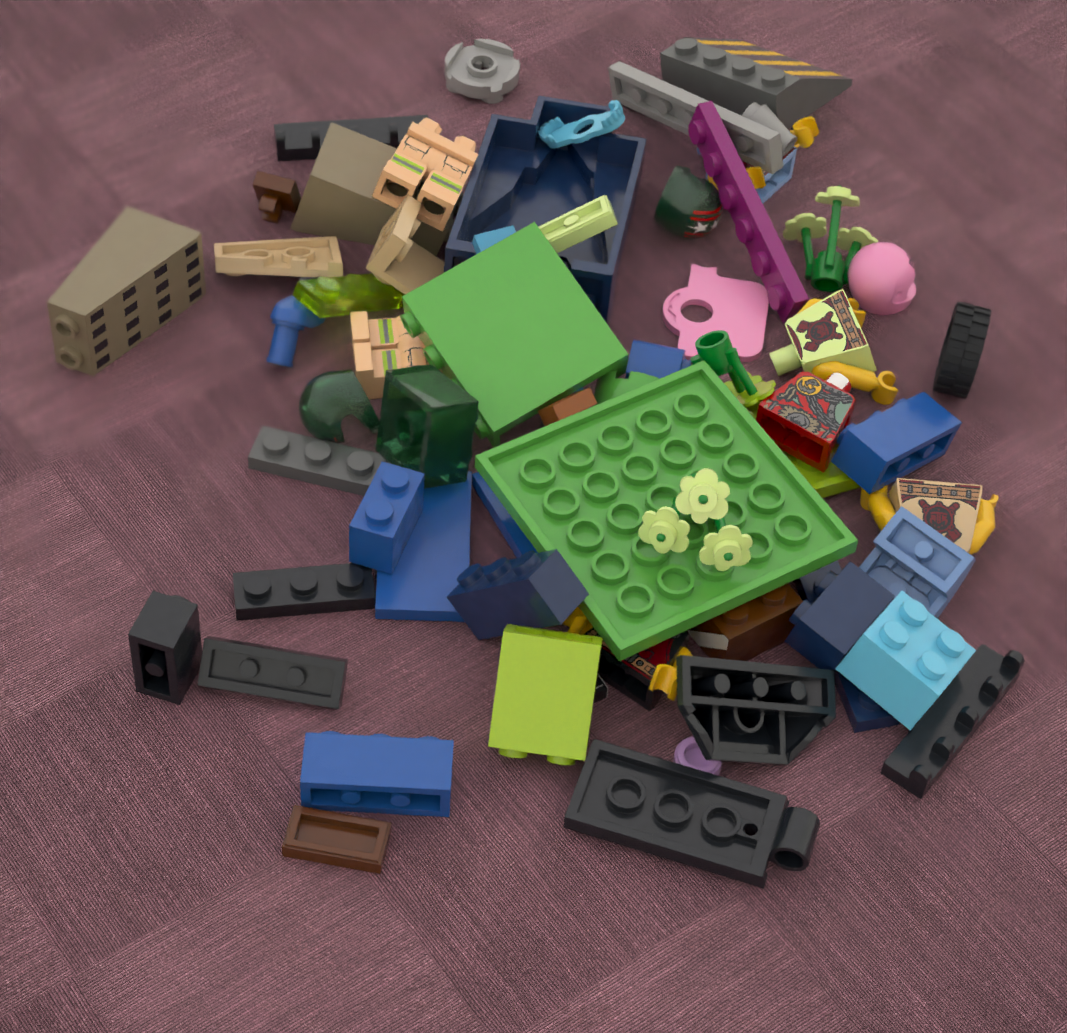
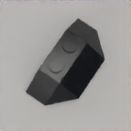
[676,655,836,765]

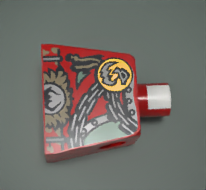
[756,372,856,473]

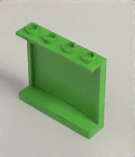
[400,222,629,447]

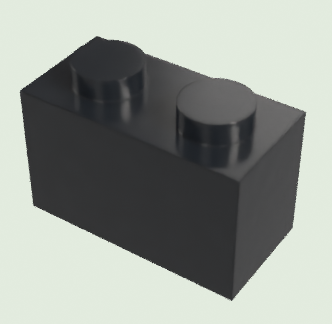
[128,591,202,705]

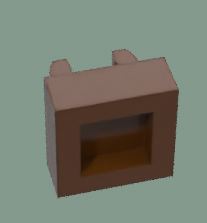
[252,171,301,224]

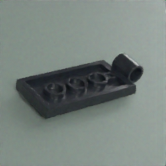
[563,739,820,888]

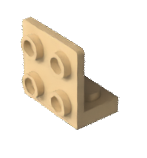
[366,194,444,294]

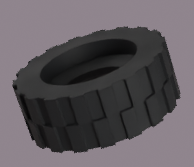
[932,301,991,399]

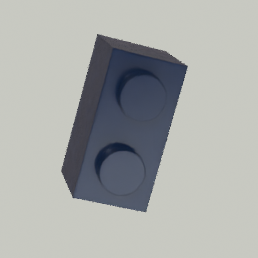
[785,561,895,671]

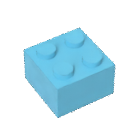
[836,591,976,730]

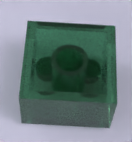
[376,364,479,489]

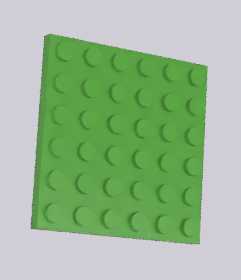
[475,360,858,661]

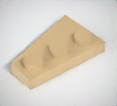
[214,236,343,279]

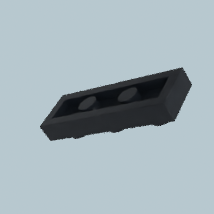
[233,563,376,621]
[198,636,349,709]

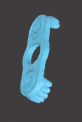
[538,100,625,149]

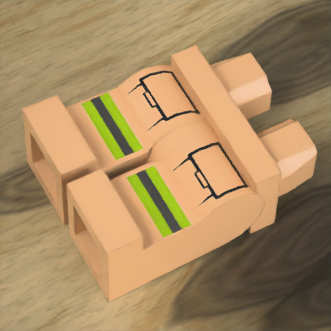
[372,117,478,232]
[350,311,448,401]

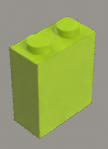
[488,624,603,765]

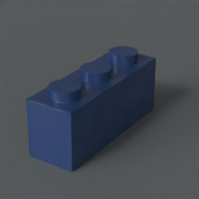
[447,549,589,640]

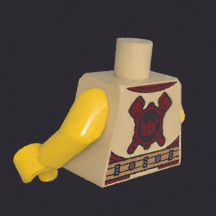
[860,478,999,555]

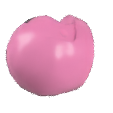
[848,242,916,315]

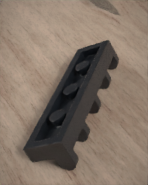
[274,115,428,162]
[881,643,1025,799]

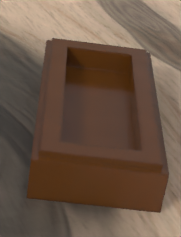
[282,805,391,874]

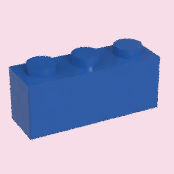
[831,391,962,494]
[300,731,454,817]

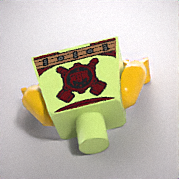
[769,289,898,405]

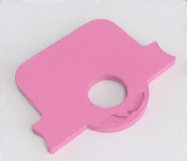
[662,263,769,362]

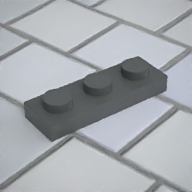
[248,426,388,496]

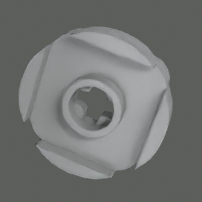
[444,39,520,104]

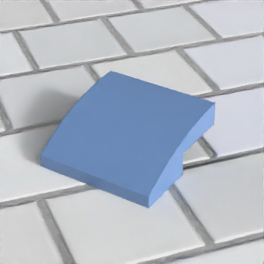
[859,506,976,619]

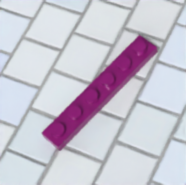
[688,101,809,324]

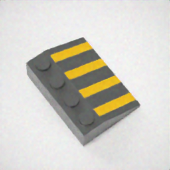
[660,37,852,129]

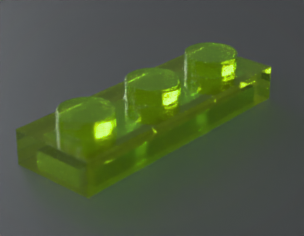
[293,273,405,318]

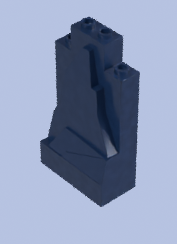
[444,95,647,326]

